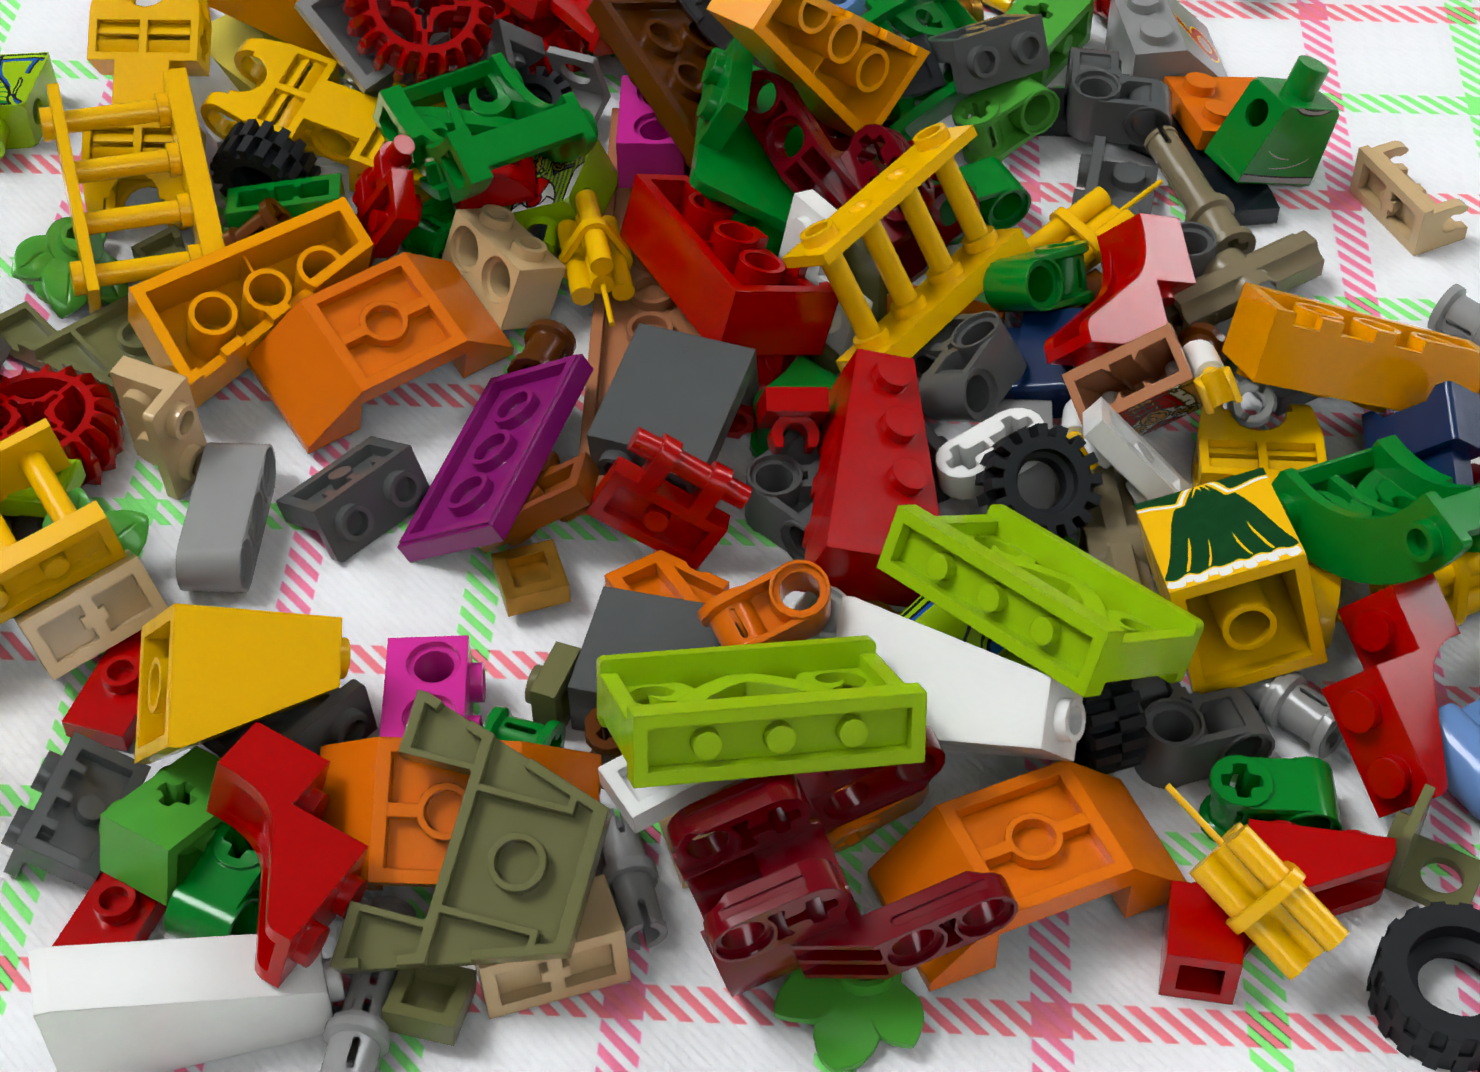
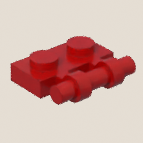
[352,134,422,268]
[585,426,752,570]

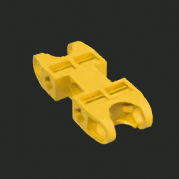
[81,0,212,230]
[200,38,474,204]
[1191,404,1342,649]

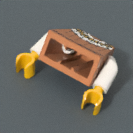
[1061,323,1243,470]

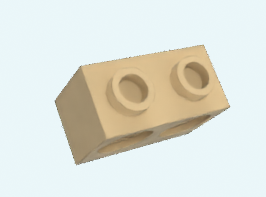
[442,204,566,330]

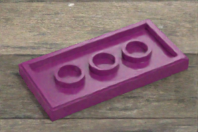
[397,354,594,562]

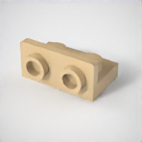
[110,355,207,500]

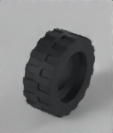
[1366,901,1480,1072]

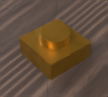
[491,539,571,617]

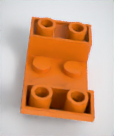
[246,252,514,454]
[320,737,602,891]
[868,761,1187,992]

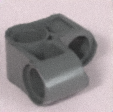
[1065,47,1172,147]
[912,311,1027,422]
[745,430,821,560]
[1131,676,1275,789]

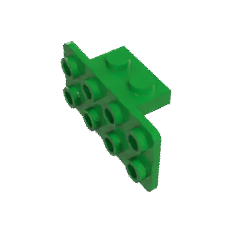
[689,37,804,232]

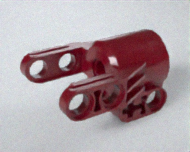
[744,69,980,294]
[667,726,1018,997]

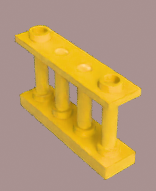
[38,67,225,314]
[782,123,1030,372]
[0,418,127,624]

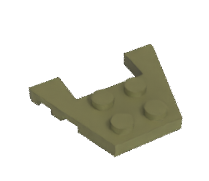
[0,225,186,404]
[330,690,612,974]

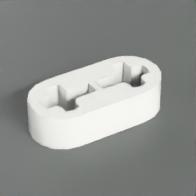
[936,408,1044,500]

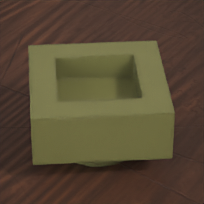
[525,641,581,728]
[382,966,477,1046]

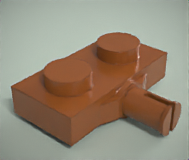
[480,450,600,553]

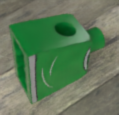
[1204,55,1339,186]

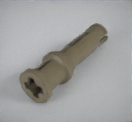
[1144,125,1256,255]

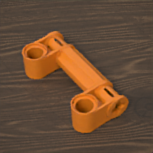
[697,559,929,853]

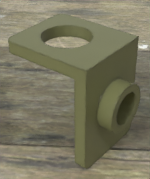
[1384,783,1480,906]

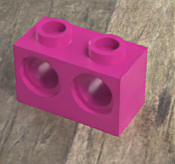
[616,75,687,188]
[380,635,486,737]

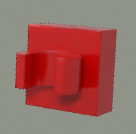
[756,387,829,454]

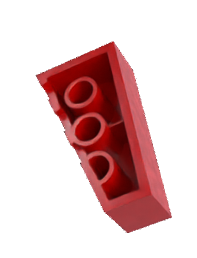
[620,173,839,355]
[796,348,940,608]

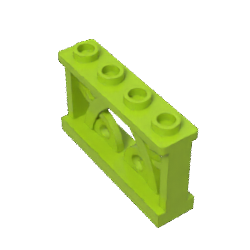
[876,504,1204,698]
[596,635,927,789]

